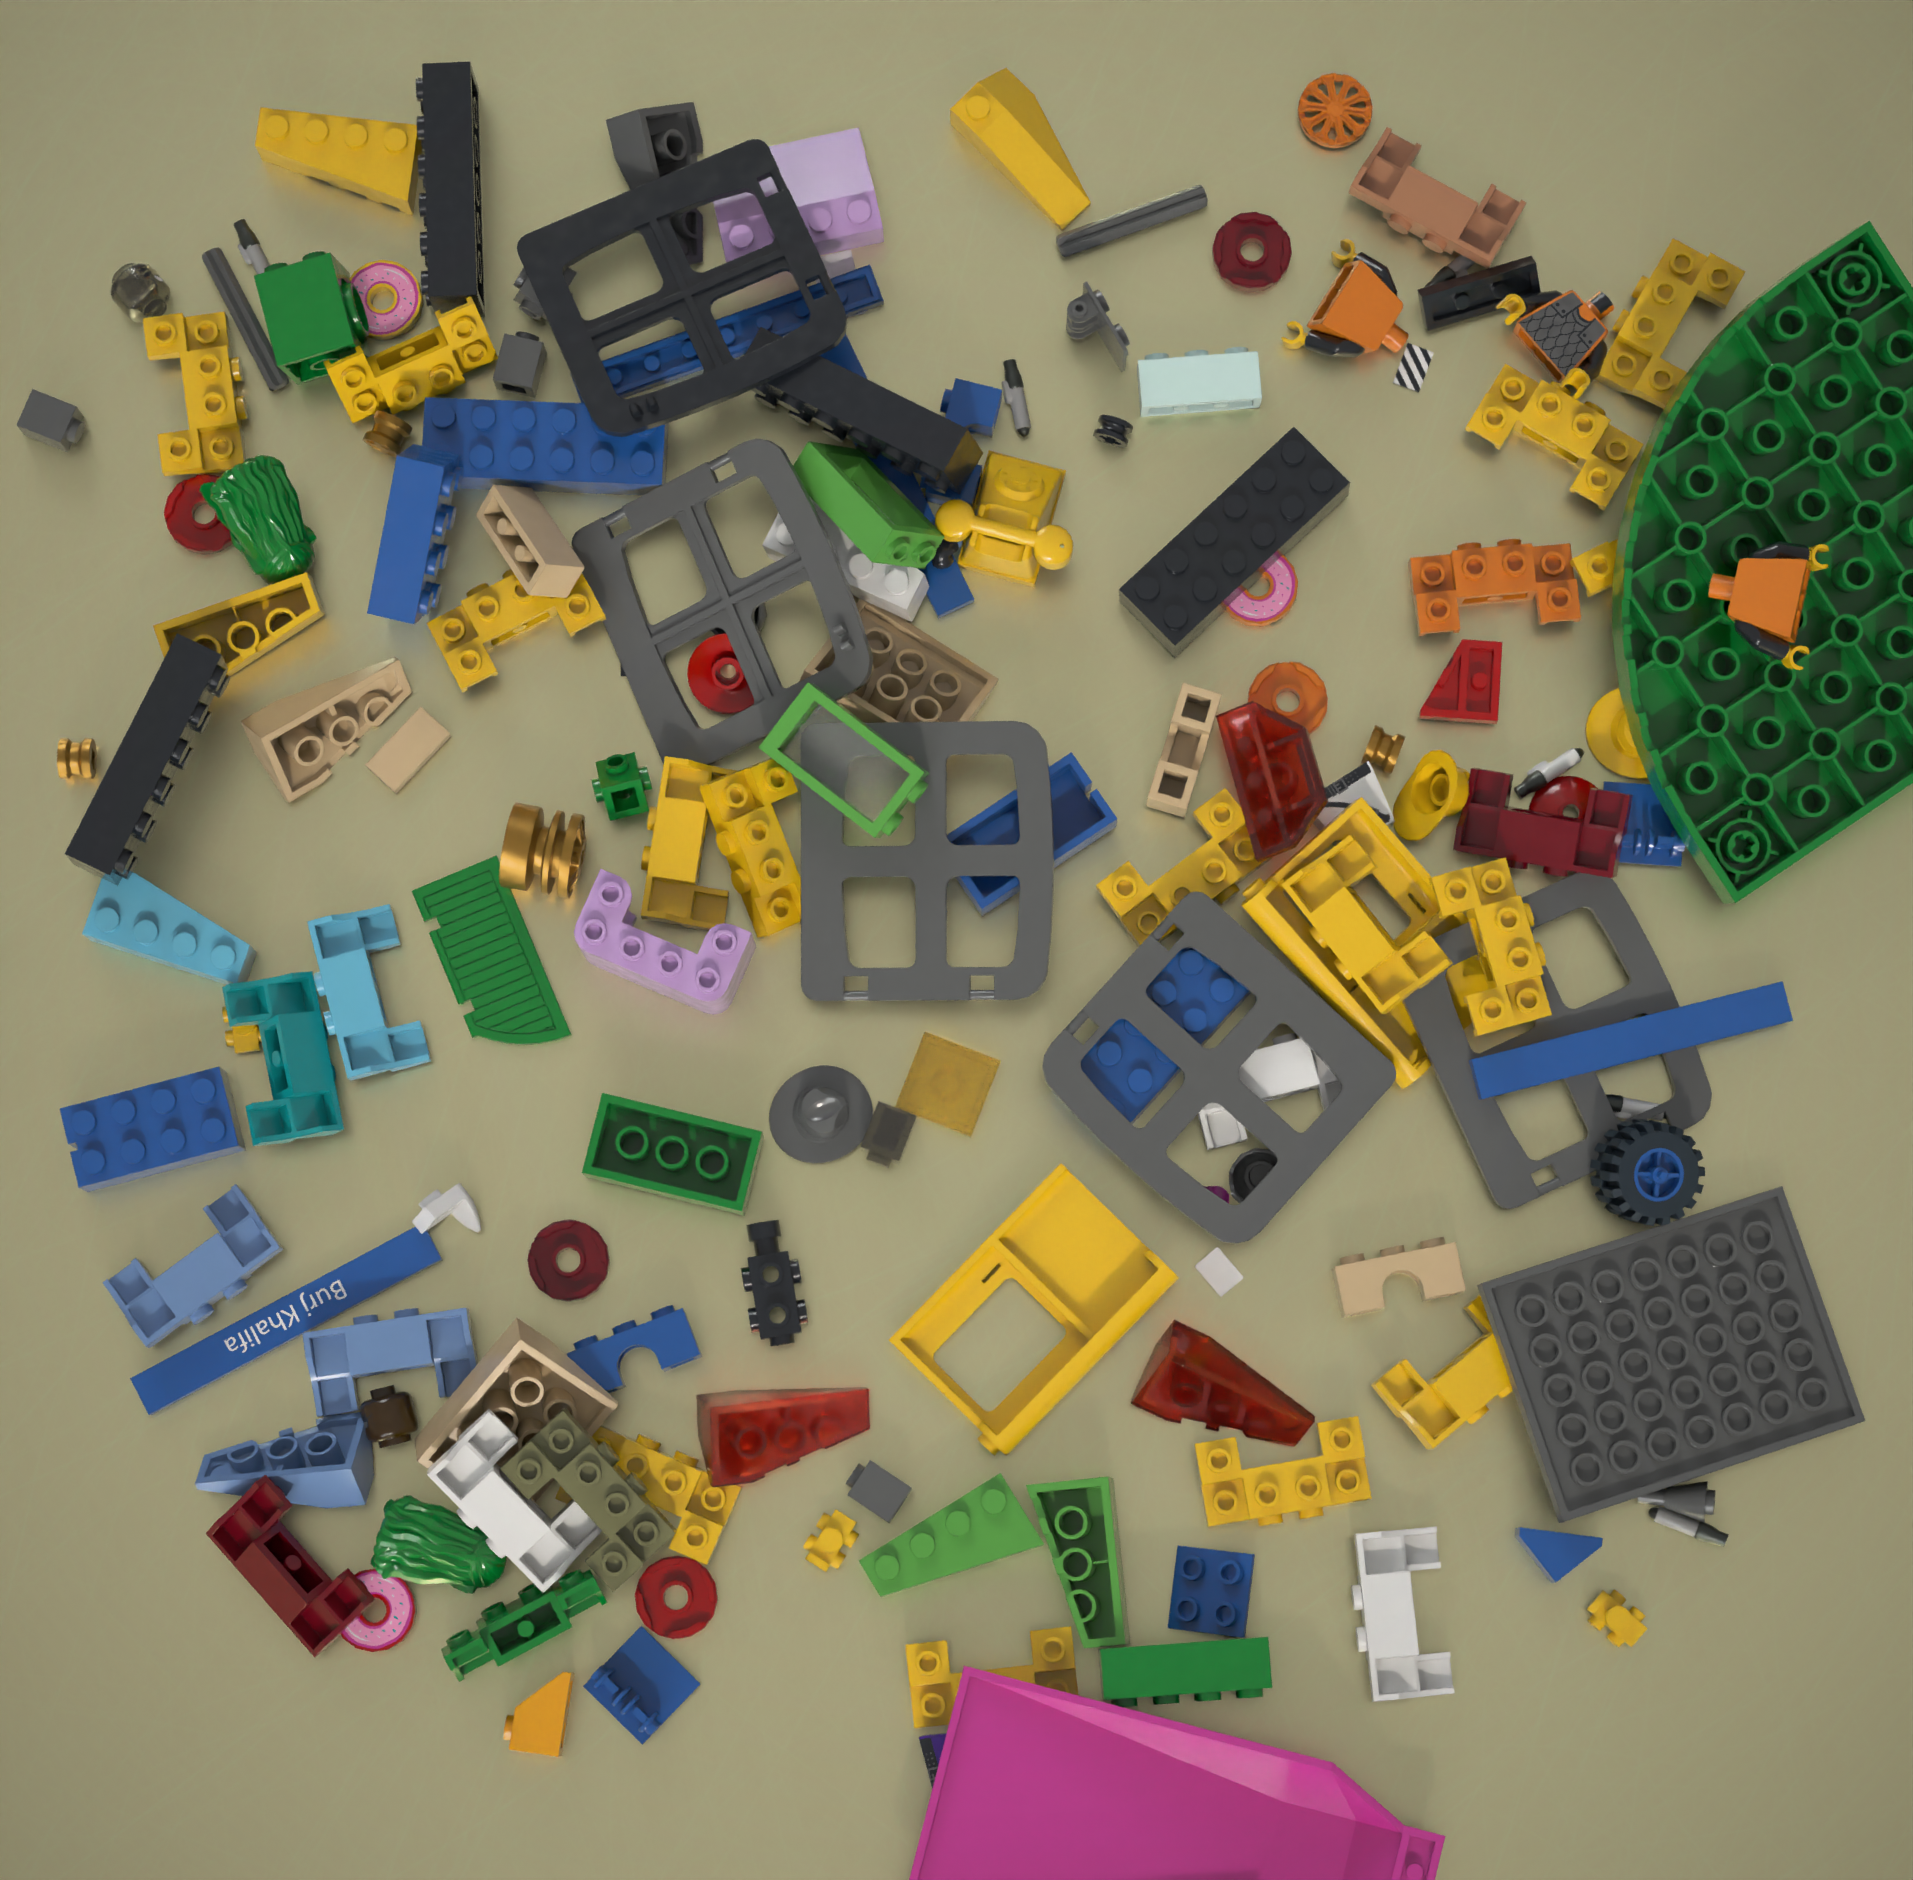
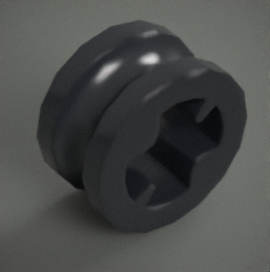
[1093,415,1133,447]

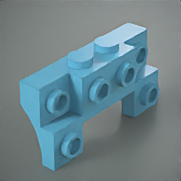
[307,904,431,1081]

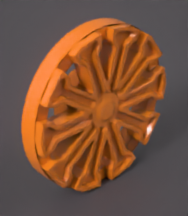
[1298,73,1373,148]

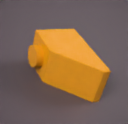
[503,1672,575,1757]

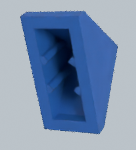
[1515,1527,1603,1583]

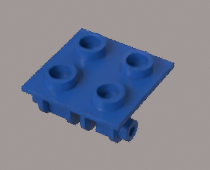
[1603,781,1685,867]
[1168,1545,1255,1638]
[583,1626,700,1745]

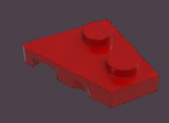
[1419,639,1502,724]

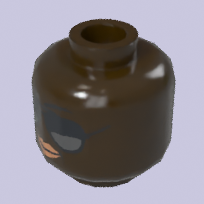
[360,1385,418,1448]

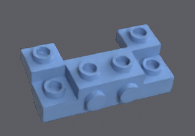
[102,1184,283,1348]
[302,1308,478,1417]

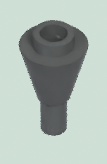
[1638,1481,1716,1522]

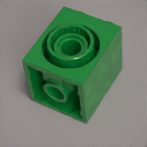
[254,251,371,385]

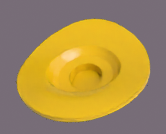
[1585,688,1648,779]

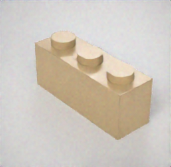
[476,484,585,598]

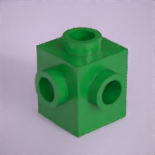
[591,752,652,821]

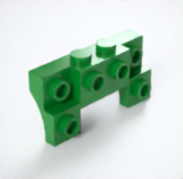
[441,1569,607,1682]

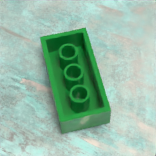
[582,1093,764,1216]
[1098,1637,1272,1707]

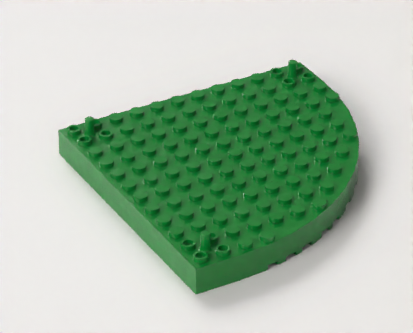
[1612,221,1913,904]

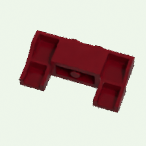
[1453,768,1633,878]
[206,1475,375,1657]

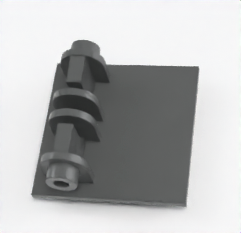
[1066,282,1130,372]

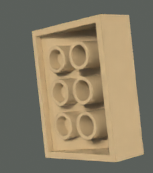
[799,599,999,761]
[415,1318,618,1502]

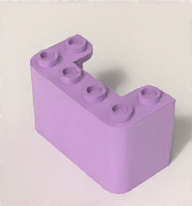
[574,869,756,1015]

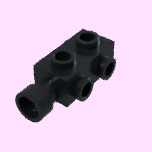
[741,1220,808,1347]

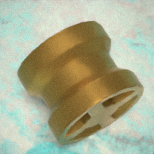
[363,410,413,457]
[1361,725,1406,774]
[57,738,97,779]

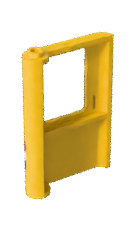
[1241,797,1489,1089]
[889,1163,1179,1456]

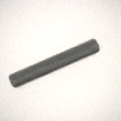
[1056,185,1208,257]
[202,247,289,391]

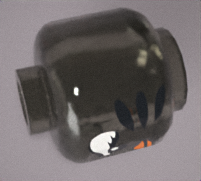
[110,263,171,322]

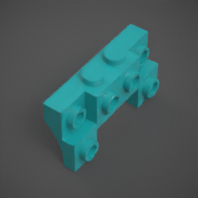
[222,971,344,1146]

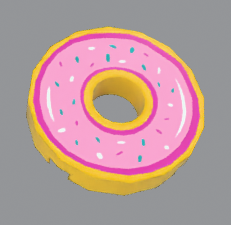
[350,260,424,341]

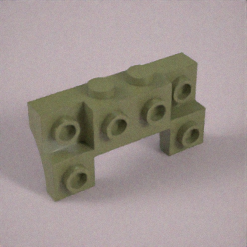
[500,1408,677,1592]

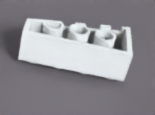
[762,496,929,622]

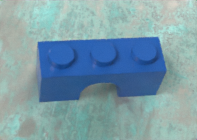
[920,378,1002,508]
[567,1305,703,1394]

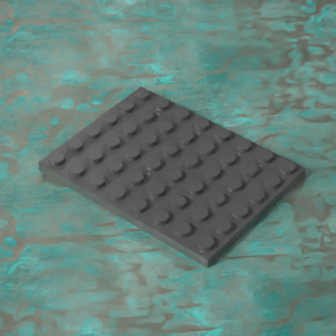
[1477,1186,1865,1523]

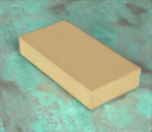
[365,707,451,794]

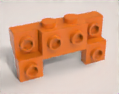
[1408,539,1581,636]

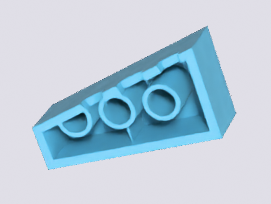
[82,872,257,985]

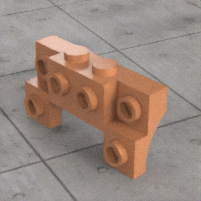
[1349,127,1527,269]

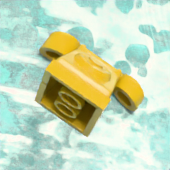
[935,450,1073,588]

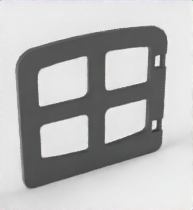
[572,439,873,765]
[801,721,1054,1001]
[1402,872,1712,1209]
[1042,891,1396,1244]

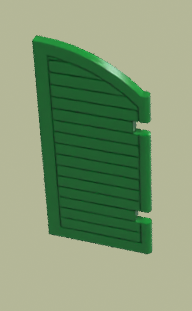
[412,855,572,1045]

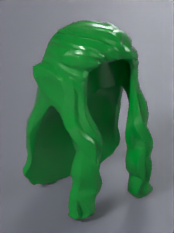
[199,454,317,585]
[370,1495,507,1594]

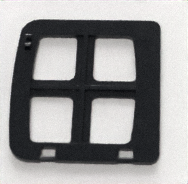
[517,139,848,437]

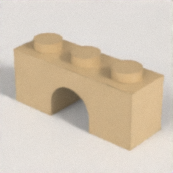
[1146,683,1222,818]
[1332,1237,1466,1318]

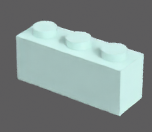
[1137,347,1262,417]

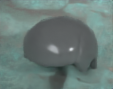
[1229,1148,1277,1203]

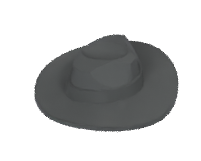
[769,1065,873,1163]

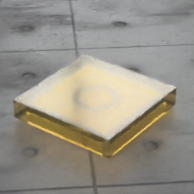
[895,1032,1001,1138]

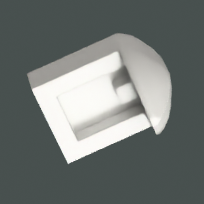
[412,1183,481,1234]

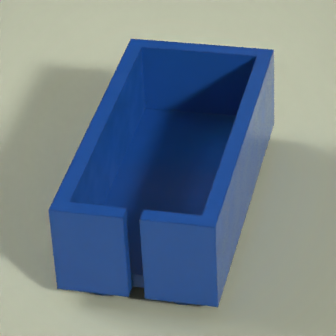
[367,444,464,624]
[947,752,1117,916]
[60,1067,246,1192]

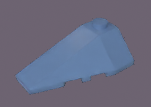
[195,1412,374,1508]

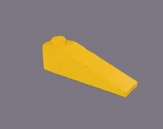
[950,68,1091,232]

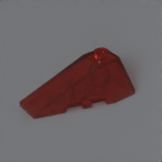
[1131,1320,1315,1447]
[696,1387,870,1487]

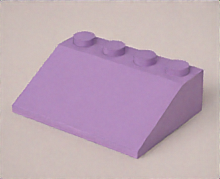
[713,127,884,263]

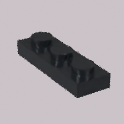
[1417,256,1541,331]

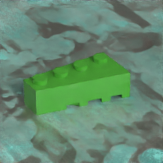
[859,1473,1044,1597]
[1026,1477,1130,1648]

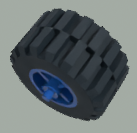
[1590,1119,1705,1226]

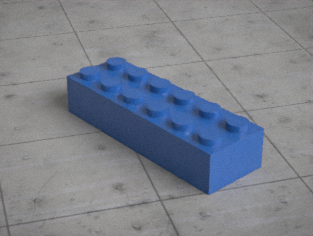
[422,397,669,496]
[1052,948,1271,1125]

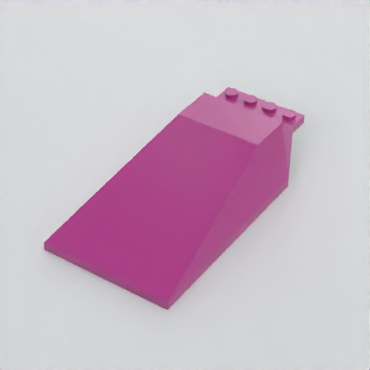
[909,1666,1445,1880]

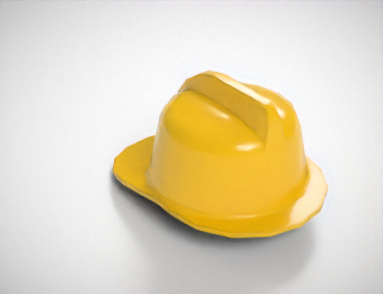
[1393,750,1470,841]

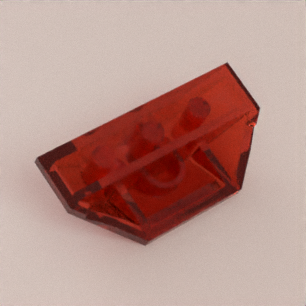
[1216,701,1328,862]

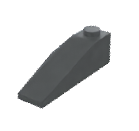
[606,102,703,265]

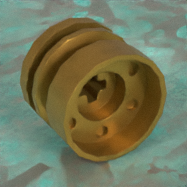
[499,802,586,899]

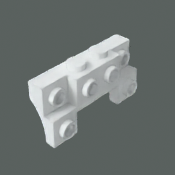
[1198,1033,1341,1150]
[427,1409,602,1593]
[1351,1526,1455,1702]

